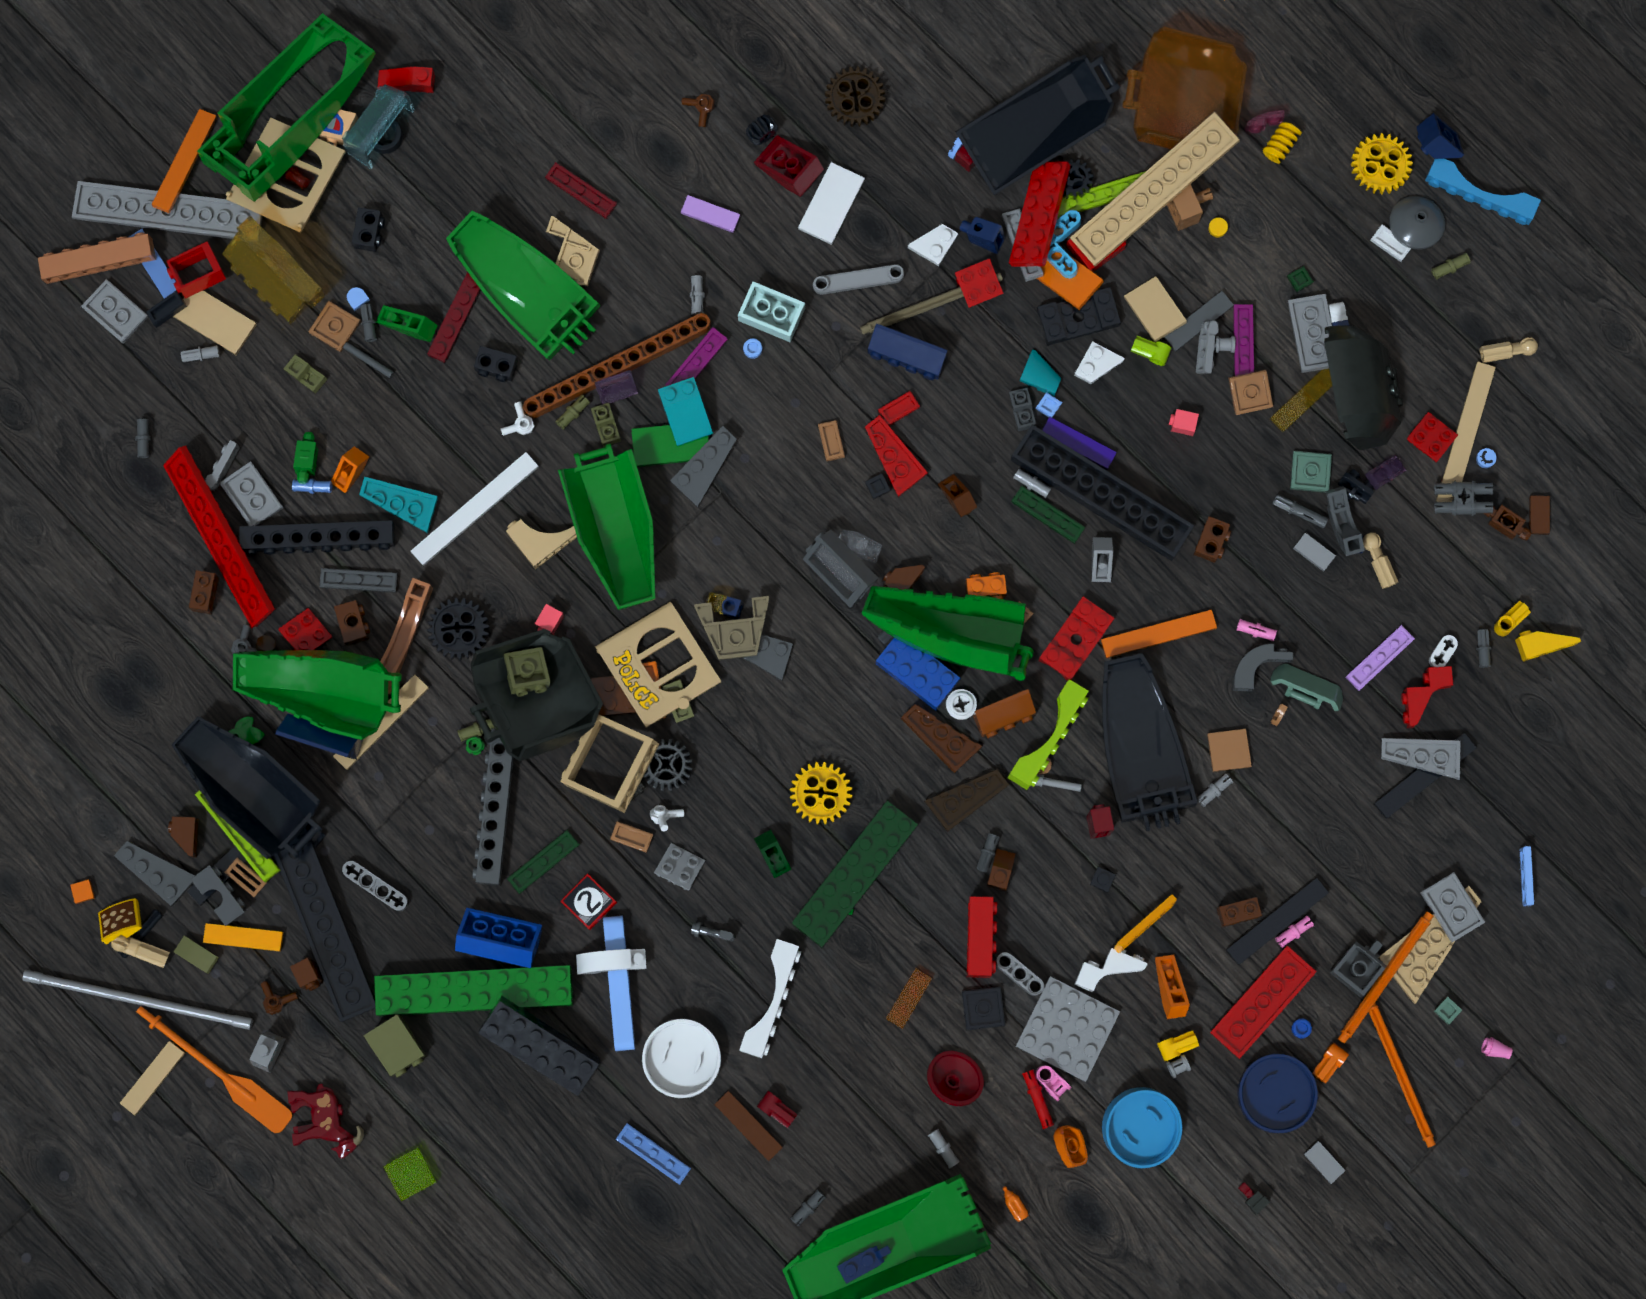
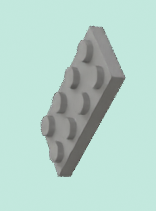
[1288,294,1332,373]

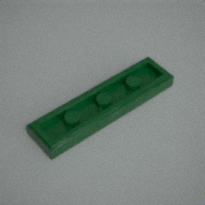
[1011,486,1085,544]
[507,830,580,894]

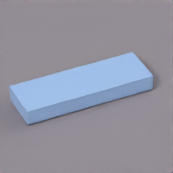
[1519,846,1534,906]

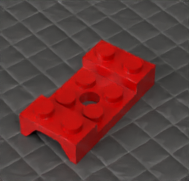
[1039,597,1115,681]

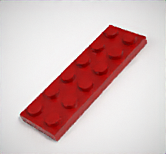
[1009,162,1071,267]
[1210,946,1317,1059]

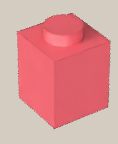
[1169,409,1199,436]
[535,604,564,635]

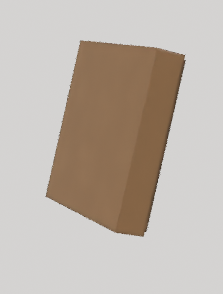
[308,301,361,352]
[1228,370,1273,415]
[1207,729,1252,772]

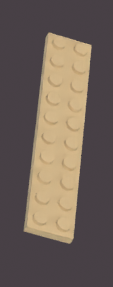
[1070,112,1240,267]

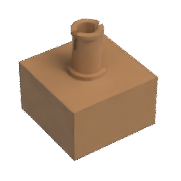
[1167,184,1213,231]

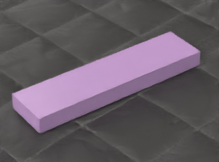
[1346,625,1415,691]

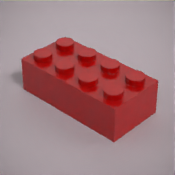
[967,896,997,978]

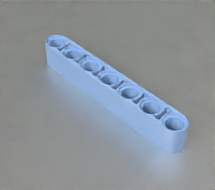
[603,915,635,1051]

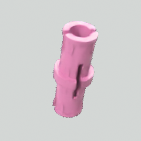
[1236,619,1277,641]
[1275,915,1314,948]

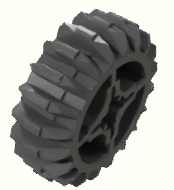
[643,739,692,791]

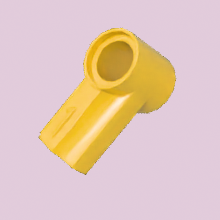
[1494,601,1531,637]
[1157,1031,1199,1062]

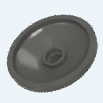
[1389,196,1445,250]

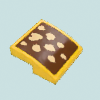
[98,898,142,944]

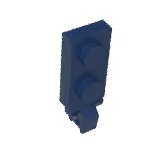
[837,1245,891,1284]

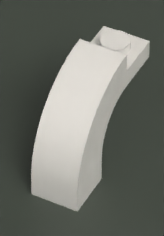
[576,949,646,974]

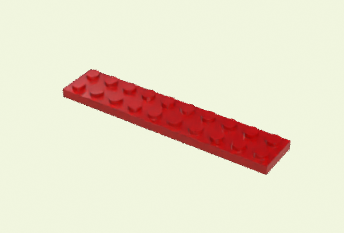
[163,445,275,628]

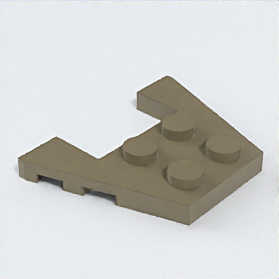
[694,596,769,660]

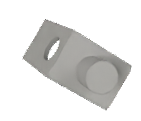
[250,1031,286,1073]

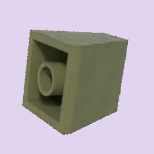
[363,1015,426,1078]

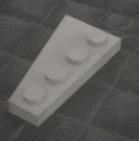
[1381,738,1460,780]

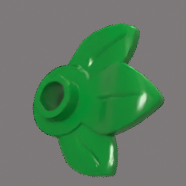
[229,717,265,745]

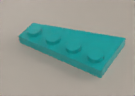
[359,477,438,533]

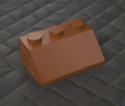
[973,689,1036,738]

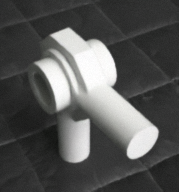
[501,402,534,436]
[650,805,684,831]

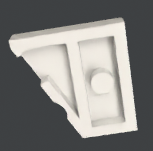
[908,224,958,266]
[1074,341,1125,384]

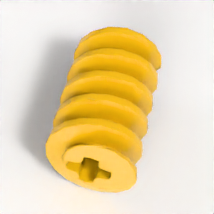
[1263,122,1302,164]

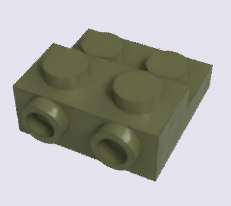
[504,647,550,696]

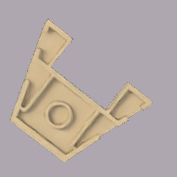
[546,216,600,286]

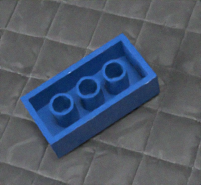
[876,638,960,711]
[455,908,542,968]

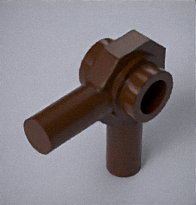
[682,94,715,127]
[261,981,298,1015]

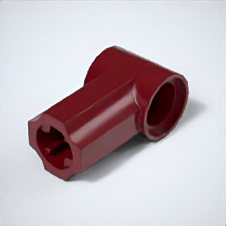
[756,1091,797,1128]

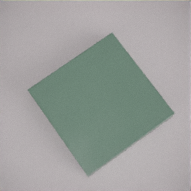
[1290,451,1332,493]

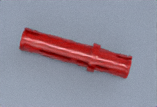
[1022,1069,1054,1129]

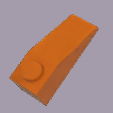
[1155,955,1190,1019]

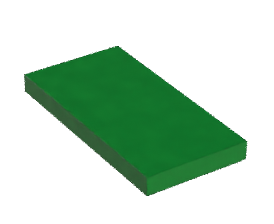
[631,425,709,467]

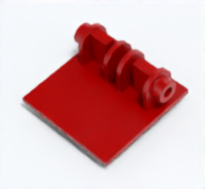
[955,259,1004,308]
[1407,412,1458,463]
[278,608,332,650]

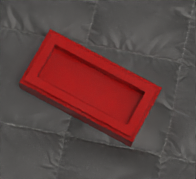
[878,391,920,426]

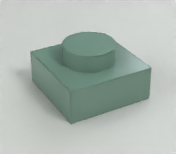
[1434,997,1462,1025]

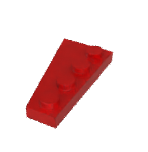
[865,415,928,497]

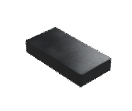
[146,290,187,328]

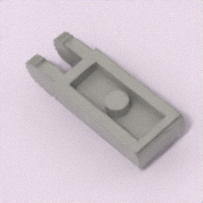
[1196,320,1219,374]
[205,440,240,491]

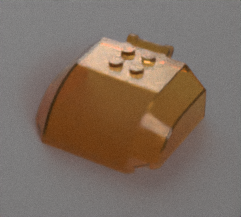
[1122,27,1247,149]

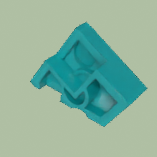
[1020,349,1062,397]

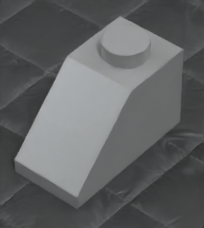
[1091,537,1113,582]

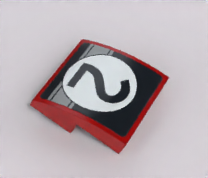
[560,873,617,930]

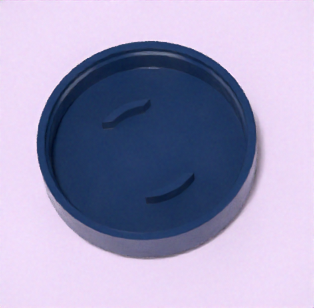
[1237,1054,1318,1133]

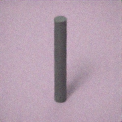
[343,342,394,378]

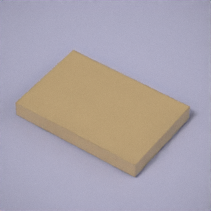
[1124,277,1187,342]

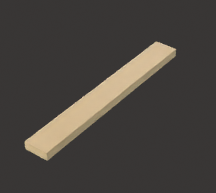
[1436,362,1496,502]

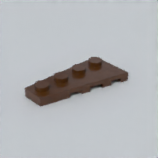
[901,704,982,774]

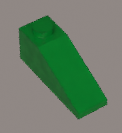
[376,305,438,342]

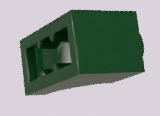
[754,830,791,879]

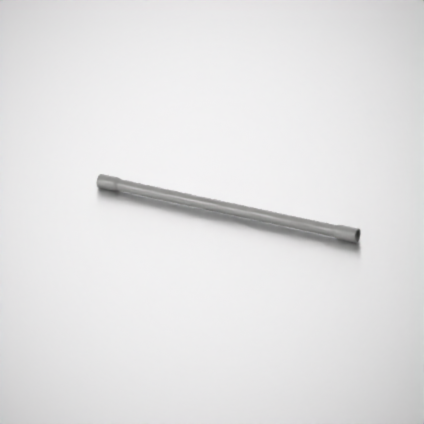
[23,970,253,1030]

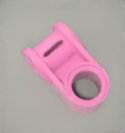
[1035,1065,1071,1102]

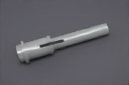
[1035,774,1082,792]

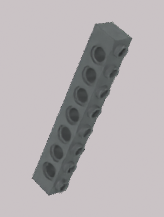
[473,729,514,886]

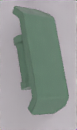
[1270,664,1343,711]

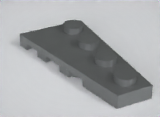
[670,426,737,507]
[114,841,195,907]

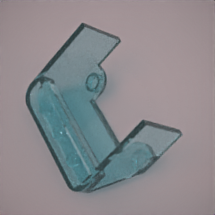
[342,84,415,169]

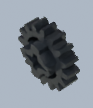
[1062,159,1093,200]

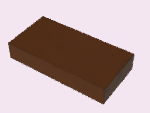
[1529,496,1550,535]

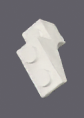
[1074,948,1147,992]

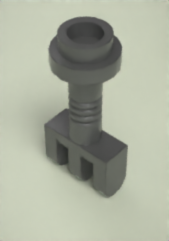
[691,922,735,942]

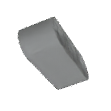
[996,952,1044,996]

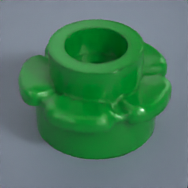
[466,736,485,755]

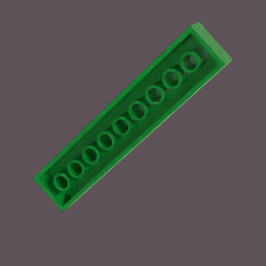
[374,965,573,1016]

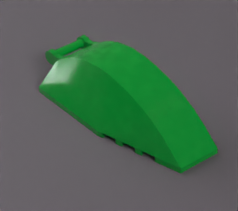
[558,444,655,610]

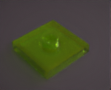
[383,1148,437,1202]

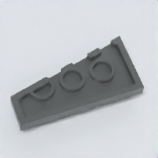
[743,635,793,681]

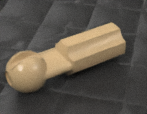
[1480,337,1538,363]
[1363,532,1398,589]
[111,935,170,968]

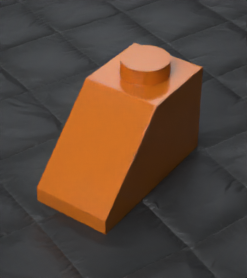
[331,446,369,493]

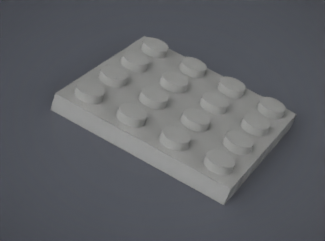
[1015,976,1120,1082]

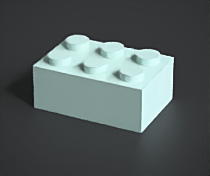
[738,282,805,342]

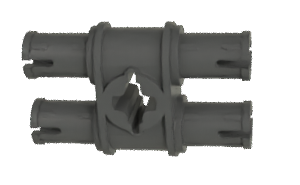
[1434,480,1493,516]

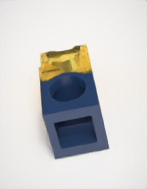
[706,592,744,620]

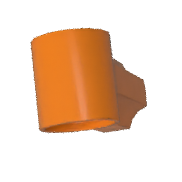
[1312,1042,1349,1084]

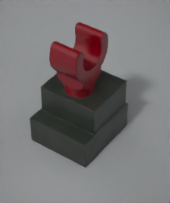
[1238,1182,1270,1215]

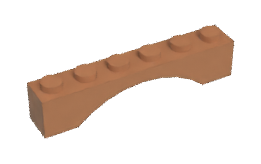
[380,578,433,695]

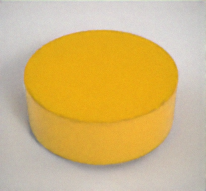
[1208,218,1228,238]

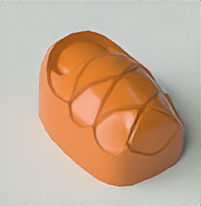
[1053,1125,1088,1168]

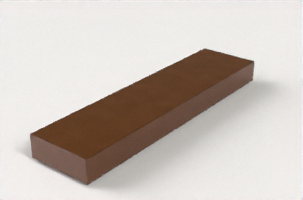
[714,1091,783,1161]

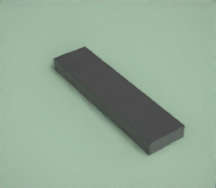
[1163,291,1234,352]
[319,568,398,593]

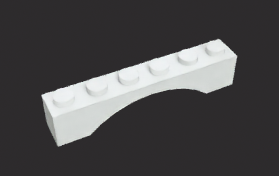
[739,939,801,1059]

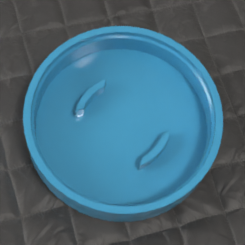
[1102,1087,1182,1168]

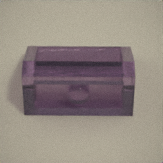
[594,370,638,405]

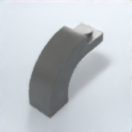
[1325,486,1365,556]
[1232,644,1293,692]

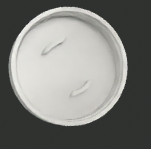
[642,1019,721,1098]

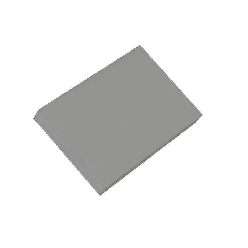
[81,279,149,344]
[220,461,283,526]
[1420,873,1485,943]

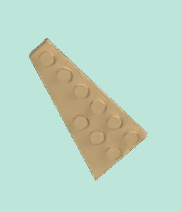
[1378,886,1481,1004]

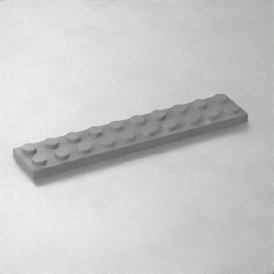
[72,181,263,242]

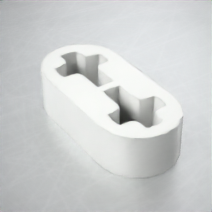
[1429,635,1458,667]

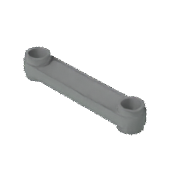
[813,265,904,295]

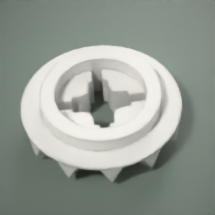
[946,689,977,720]

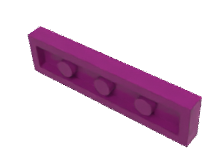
[1233,304,1254,376]
[665,328,728,386]

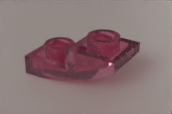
[1245,110,1284,134]

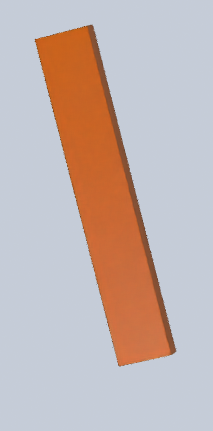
[152,109,217,213]
[1101,610,1217,658]

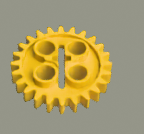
[1351,133,1413,195]
[790,762,852,825]

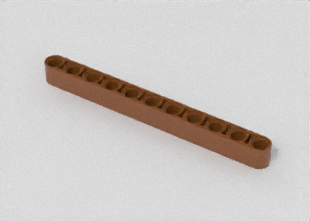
[523,313,711,419]

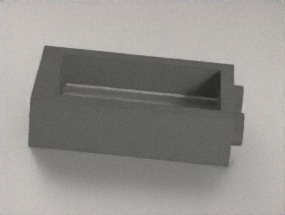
[803,529,878,608]

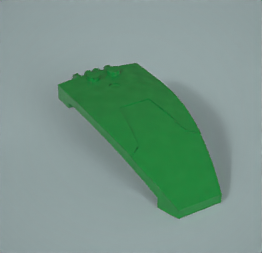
[446,211,601,361]

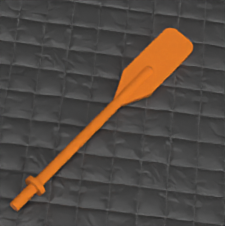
[136,1006,292,1133]

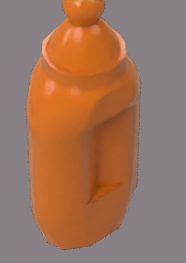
[1003,1186,1029,1222]

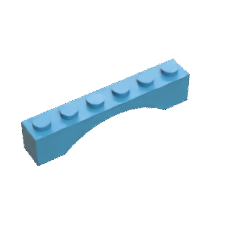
[1425,159,1541,225]

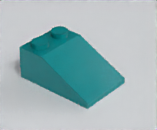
[658,377,713,446]

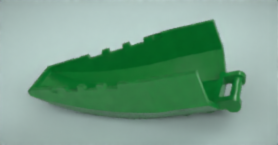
[862,586,1034,681]
[233,650,402,740]

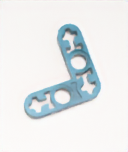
[1047,210,1081,279]

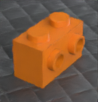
[966,572,1007,599]

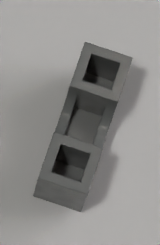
[191,864,246,926]

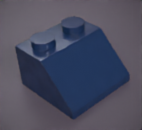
[1416,113,1464,159]

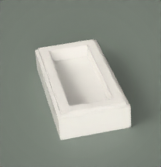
[1370,225,1411,262]

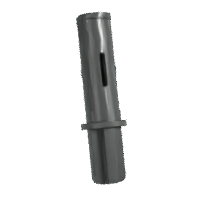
[1273,495,1328,529]

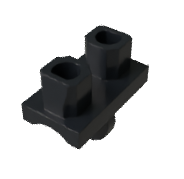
[1337,469,1375,504]

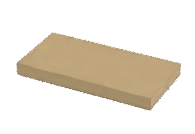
[173,291,257,355]

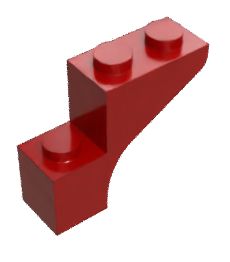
[1401,666,1453,728]

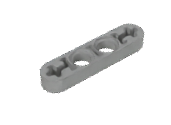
[342,861,408,911]

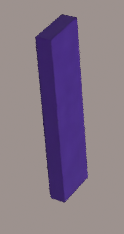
[1042,417,1117,470]

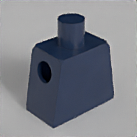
[960,217,1005,254]

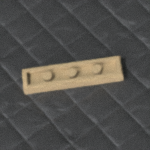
[120,1041,185,1115]

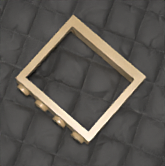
[560,714,659,813]

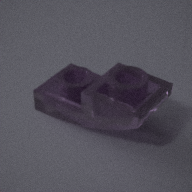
[1365,455,1406,490]

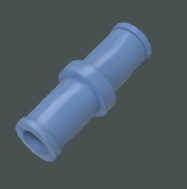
[292,479,332,494]

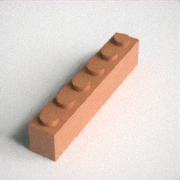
[38,233,156,284]

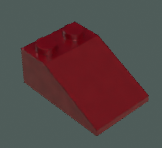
[754,135,824,197]

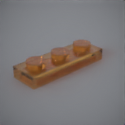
[886,968,932,1029]

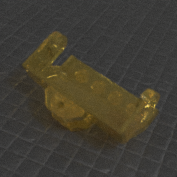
[222,216,325,324]

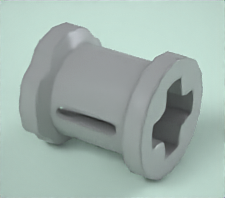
[1215,336,1235,353]
[1166,1054,1191,1079]

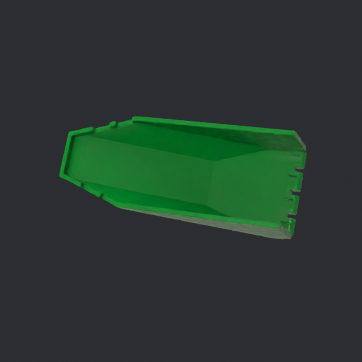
[782,1174,991,1299]

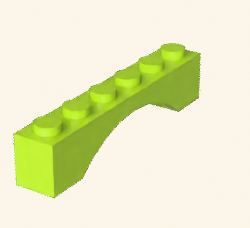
[1008,679,1089,790]

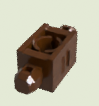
[1483,505,1532,541]

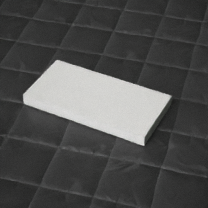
[798,162,865,245]

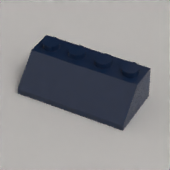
[868,323,947,380]
[275,714,363,760]

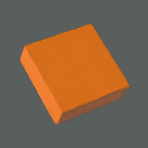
[70,879,95,904]

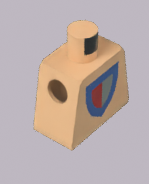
[319,110,359,147]

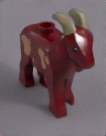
[287,1084,364,1159]

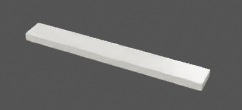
[411,452,539,566]

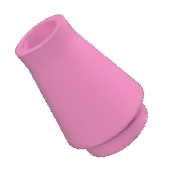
[1481,1037,1512,1059]

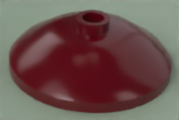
[927,1051,984,1106]

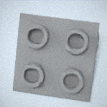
[654,843,705,890]

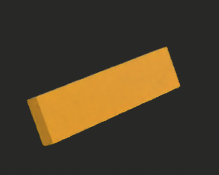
[1114,895,1177,953]
[203,923,284,952]

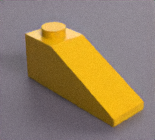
[1515,630,1581,662]

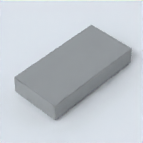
[1293,533,1336,572]
[1303,1141,1345,1184]

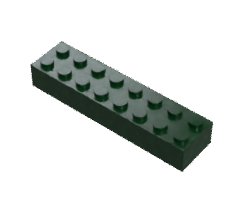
[792,801,918,948]

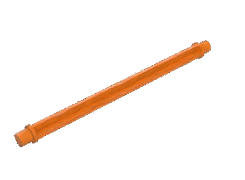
[1338,912,1434,1044]
[1369,1003,1436,1148]

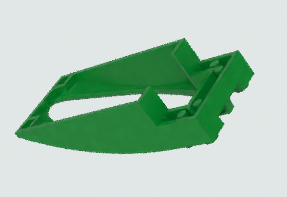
[197,13,376,202]

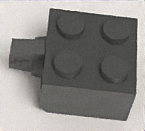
[1329,940,1387,997]

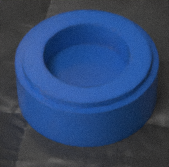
[1291,1019,1312,1039]

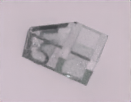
[839,530,882,563]

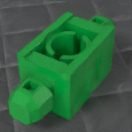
[293,432,319,484]

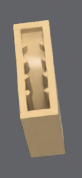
[506,519,577,570]

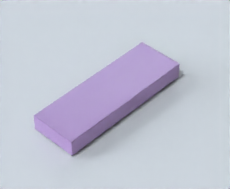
[681,195,740,233]

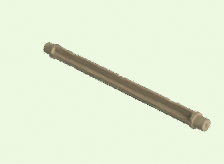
[860,273,1003,335]

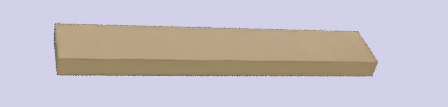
[333,675,429,770]

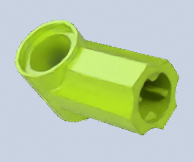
[1131,336,1172,366]

